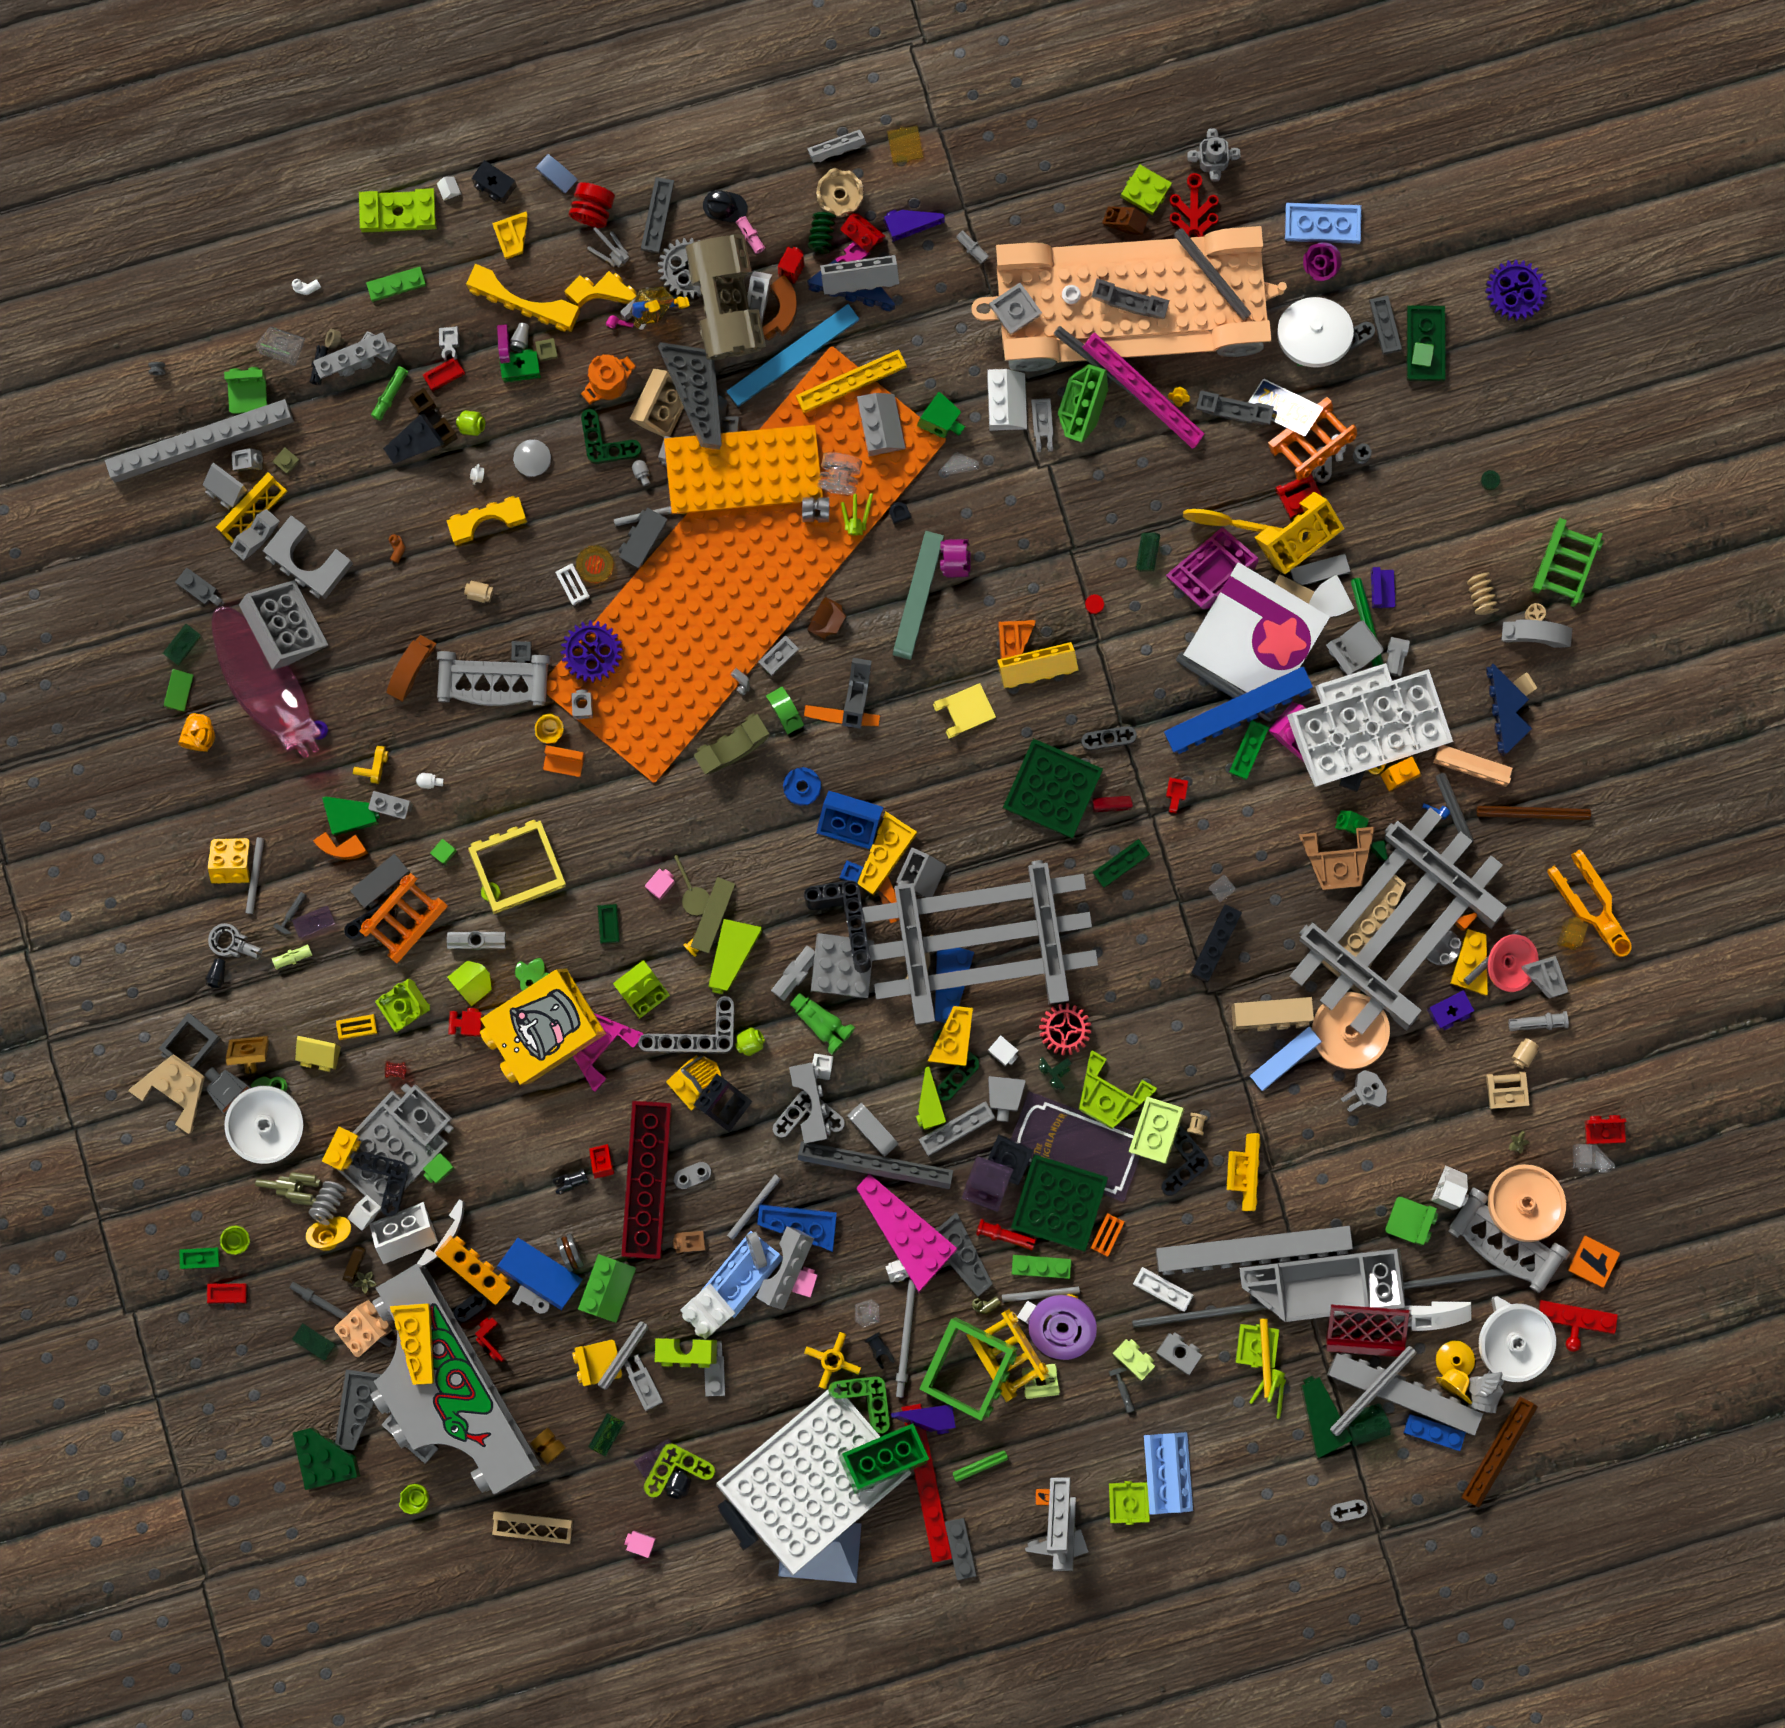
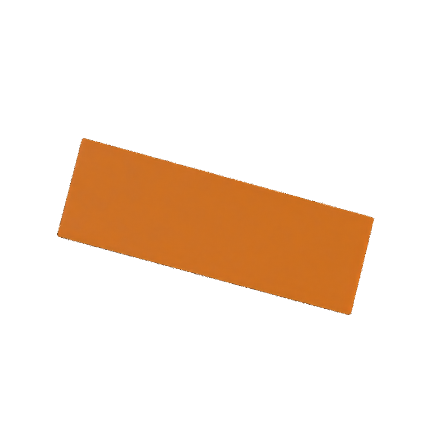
[546,347,946,783]

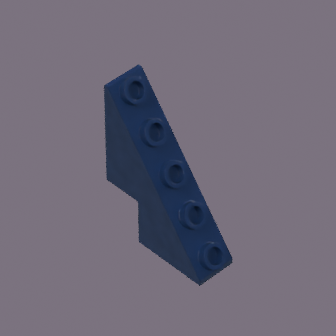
[807,259,895,312]
[1486,664,1532,757]

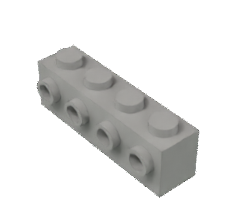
[820,255,899,295]

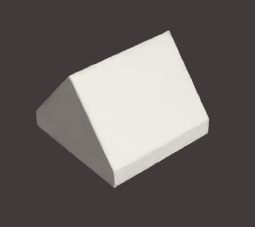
[437,177,461,201]
[1491,1296,1510,1312]
[1017,1301,1036,1325]

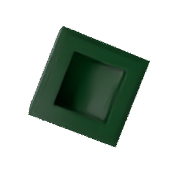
[1370,841,1388,862]

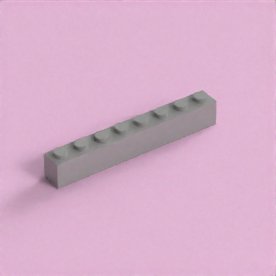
[1327,1353,1483,1435]

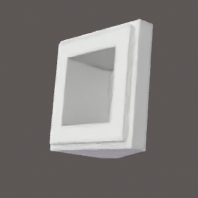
[813,1053,833,1080]

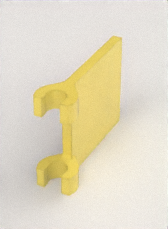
[933,683,996,739]

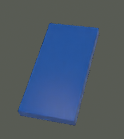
[496,1238,583,1311]

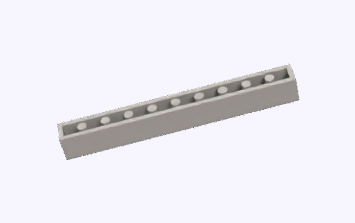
[105,399,294,483]
[1155,1226,1353,1275]

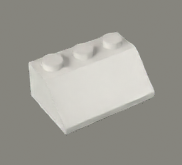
[987,369,1027,431]
[369,1202,438,1264]

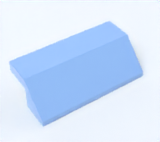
[701,1231,783,1318]
[1144,1432,1193,1514]

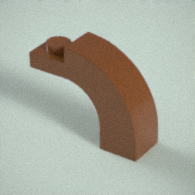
[762,275,797,341]
[386,635,437,702]

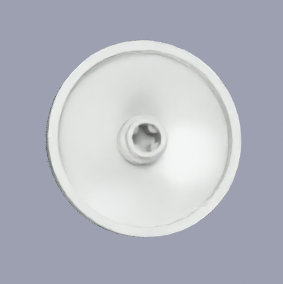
[1277,297,1354,367]
[225,1086,303,1164]
[1479,1304,1556,1382]

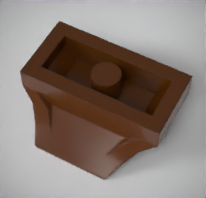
[807,597,846,640]

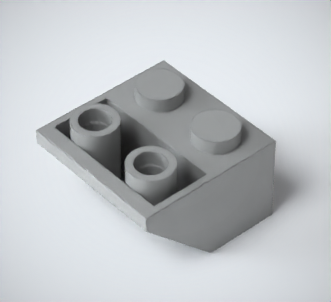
[896,848,947,898]

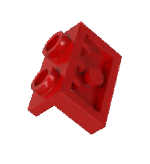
[840,213,886,252]

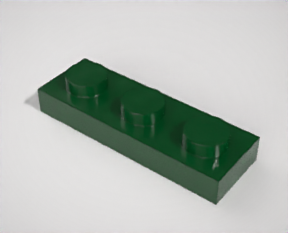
[1092,839,1150,889]

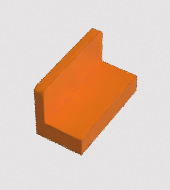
[543,745,585,777]

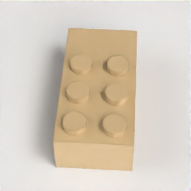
[1231,997,1314,1031]

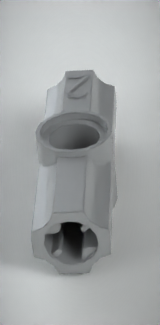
[447,931,506,950]
[771,946,815,1001]

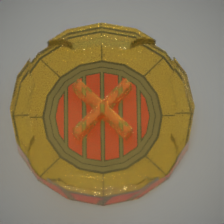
[576,545,614,583]

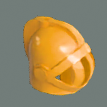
[178,713,215,752]

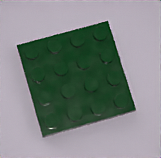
[1002,738,1103,839]
[1011,1154,1108,1252]

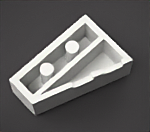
[1431,1165,1469,1210]

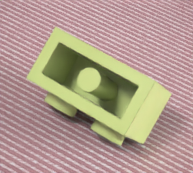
[1112,1339,1155,1381]

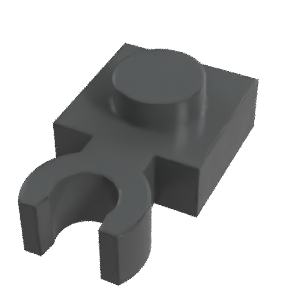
[511,641,532,663]

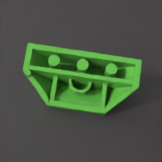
[1058,364,1108,443]

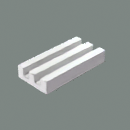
[555,564,590,606]

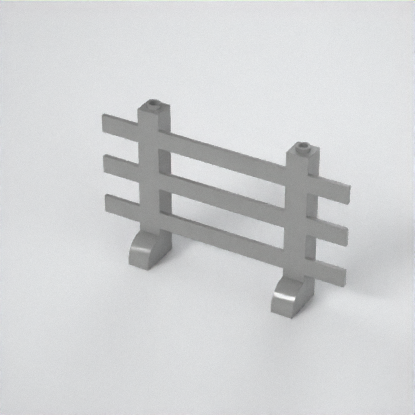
[1289,808,1507,1035]
[862,860,1098,1025]

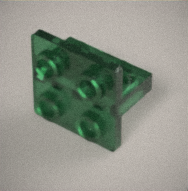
[1038,1057,1072,1093]
[1348,1403,1392,1446]

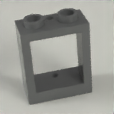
[159,1013,221,1070]

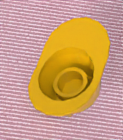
[306,1216,351,1251]
[1435,1369,1472,1404]

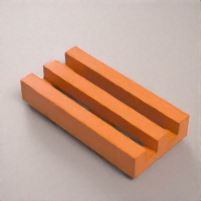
[1091,1213,1125,1257]

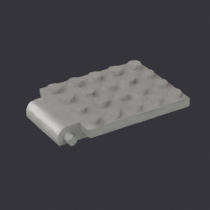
[337,1083,454,1210]

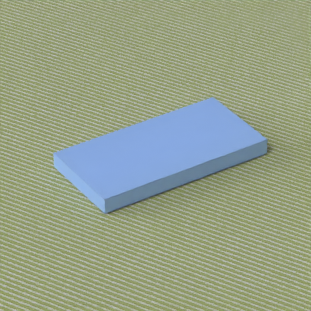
[1285,203,1361,244]

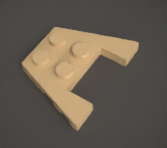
[129,1054,205,1134]

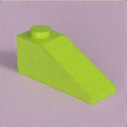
[916,1067,946,1130]

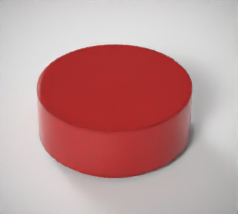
[1085,594,1104,614]

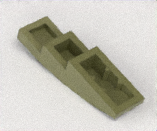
[690,877,735,954]

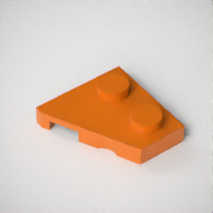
[998,620,1035,659]

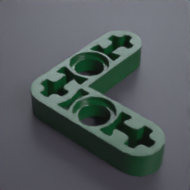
[581,409,642,464]
[933,1029,979,1102]

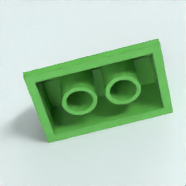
[578,1254,636,1323]

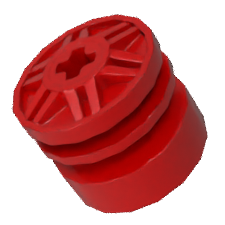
[568,182,615,228]

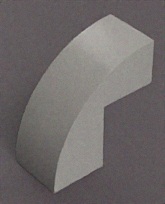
[230,509,280,561]

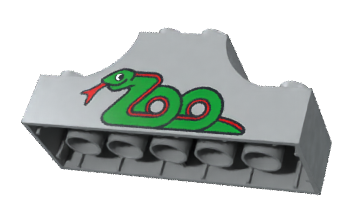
[370,1264,543,1495]

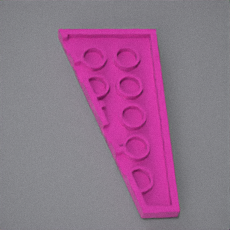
[856,1174,957,1293]

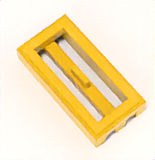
[336,1014,378,1040]

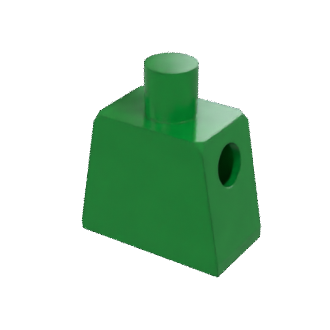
[917,392,965,438]

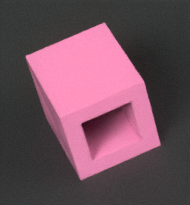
[645,868,675,900]
[792,1267,818,1298]
[624,1531,656,1558]

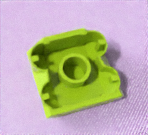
[375,979,430,1033]

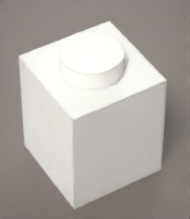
[988,1035,1018,1066]
[348,1195,381,1230]

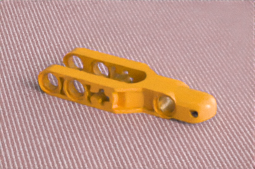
[1547,850,1632,957]

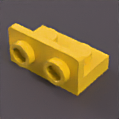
[322,1127,361,1172]

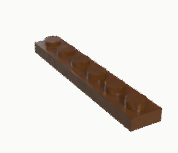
[1461,1397,1538,1508]

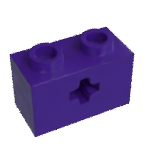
[1427,990,1474,1031]

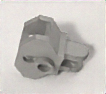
[1341,1070,1387,1112]

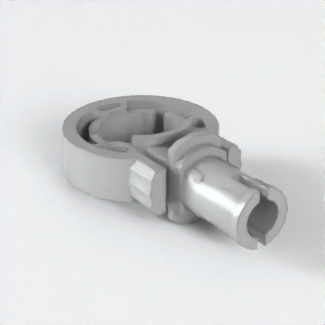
[208,923,263,960]

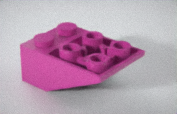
[1268,702,1306,762]

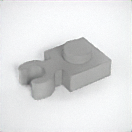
[439,327,459,361]

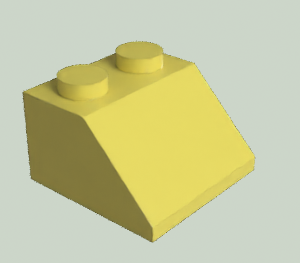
[295,1036,341,1072]

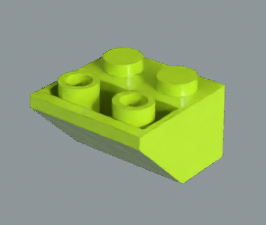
[613,960,670,1019]

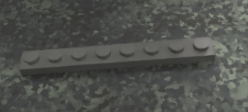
[797,1141,953,1189]

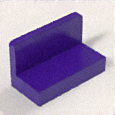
[1371,567,1395,608]

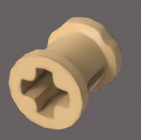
[1186,1113,1207,1136]

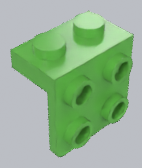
[224,367,267,414]
[1385,1197,1438,1246]

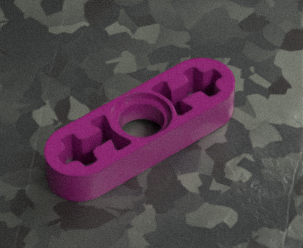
[497,324,510,364]

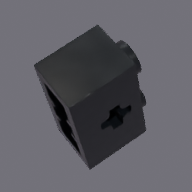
[472,160,517,203]

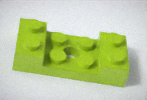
[359,188,437,233]

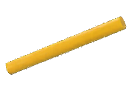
[1260,1319,1272,1398]

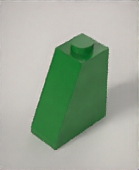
[322,797,381,837]

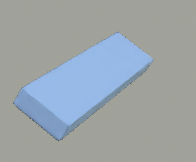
[1250,1027,1322,1091]

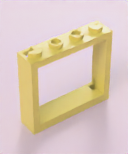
[468,820,566,914]

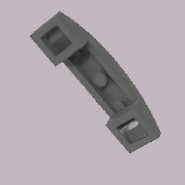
[1091,279,1170,319]
[1196,390,1274,425]

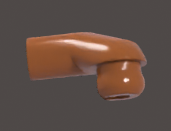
[389,534,405,564]

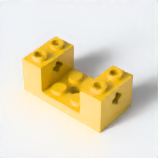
[1254,492,1345,574]

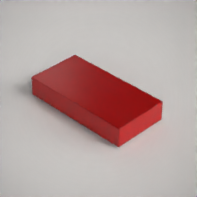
[423,358,465,392]
[207,1283,247,1303]

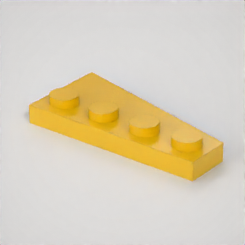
[858,812,918,896]
[390,1303,434,1385]

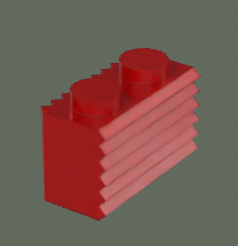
[777,247,805,284]

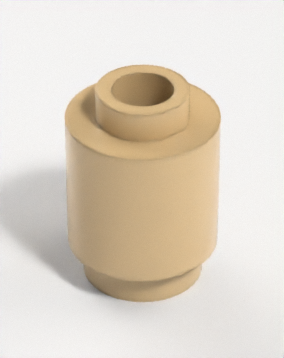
[464,580,493,603]
[1512,1038,1539,1068]

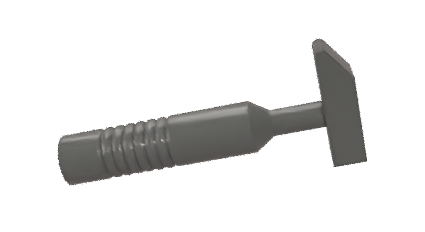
[273,892,307,934]
[1108,1367,1134,1413]

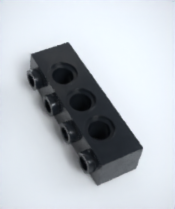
[1190,904,1242,983]

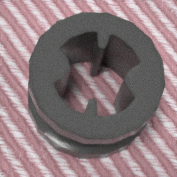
[148,362,166,375]

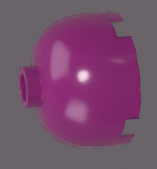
[1303,243,1342,281]

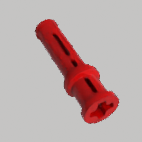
[976,1219,1036,1251]

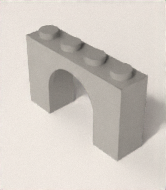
[263,516,353,599]

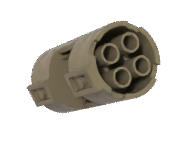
[685,234,766,360]

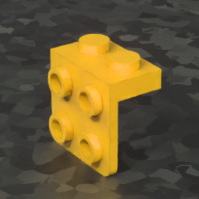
[208,838,250,884]
[572,1340,622,1386]

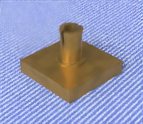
[226,1036,269,1074]

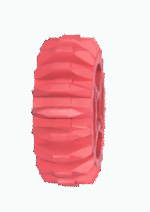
[1039,1003,1091,1056]

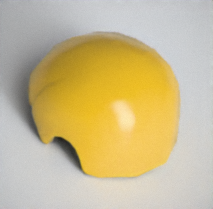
[535,714,564,744]

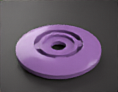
[1029,1295,1097,1360]

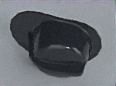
[703,190,747,222]

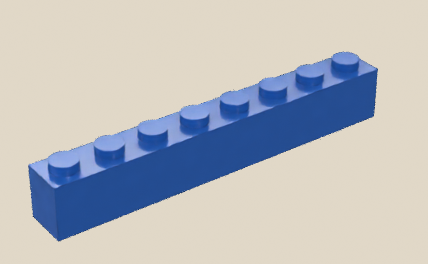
[1164,667,1313,754]

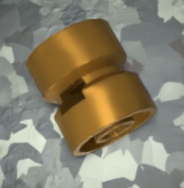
[529,1428,566,1465]

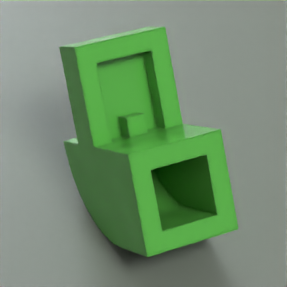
[766,687,804,734]

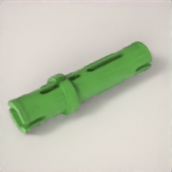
[371,366,409,421]

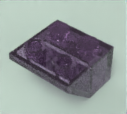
[961,1156,1013,1212]

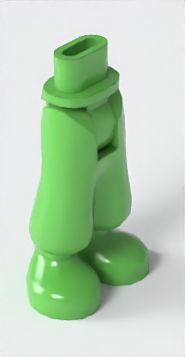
[790,993,856,1055]

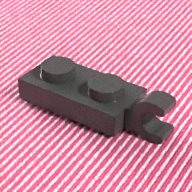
[175,567,225,609]

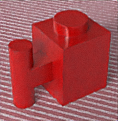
[448,1008,483,1037]

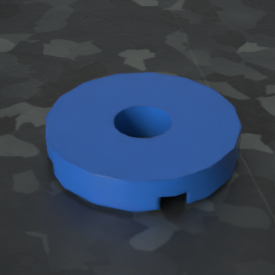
[783,767,821,806]

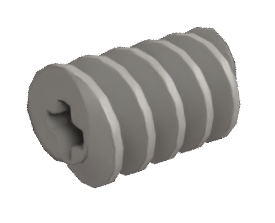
[309,1181,347,1225]

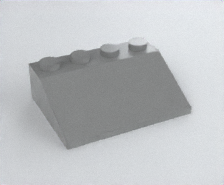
[239,580,328,670]

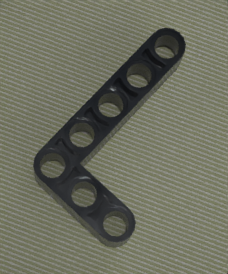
[804,880,871,973]

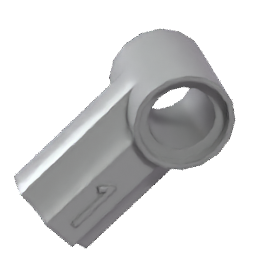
[1386,637,1410,677]

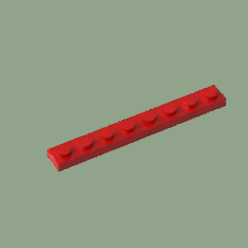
[901,1404,952,1562]

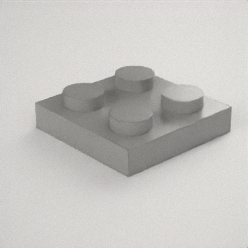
[989,283,1042,336]

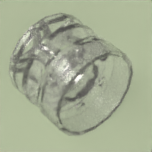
[817,452,862,495]

